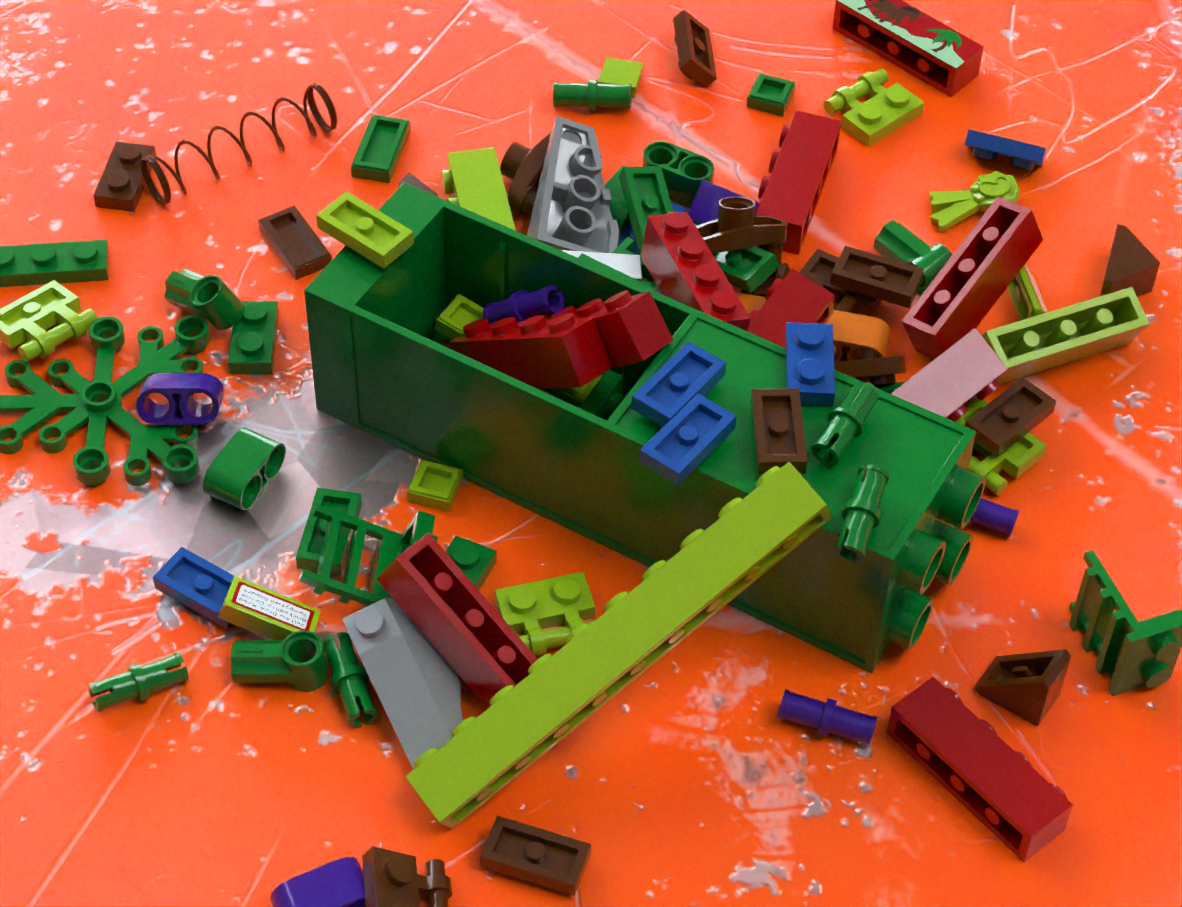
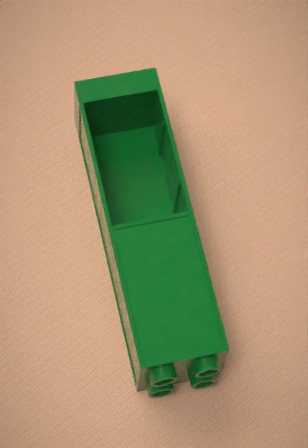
[304,182,986,673]

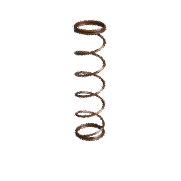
[141,83,338,205]

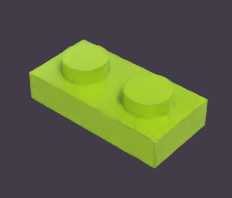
[316,191,414,269]

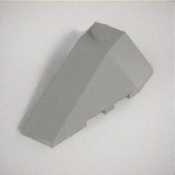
[527,116,619,253]
[342,598,464,770]

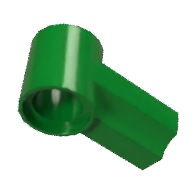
[873,220,953,295]
[164,269,244,330]
[230,630,329,692]

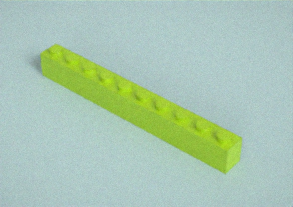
[405,462,832,829]

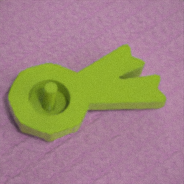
[929,171,1020,232]

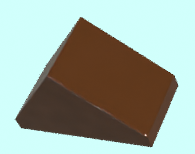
[1100,224,1160,297]
[974,649,1071,726]

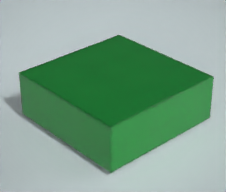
[747,73,796,116]

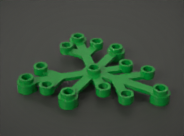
[0,315,210,487]

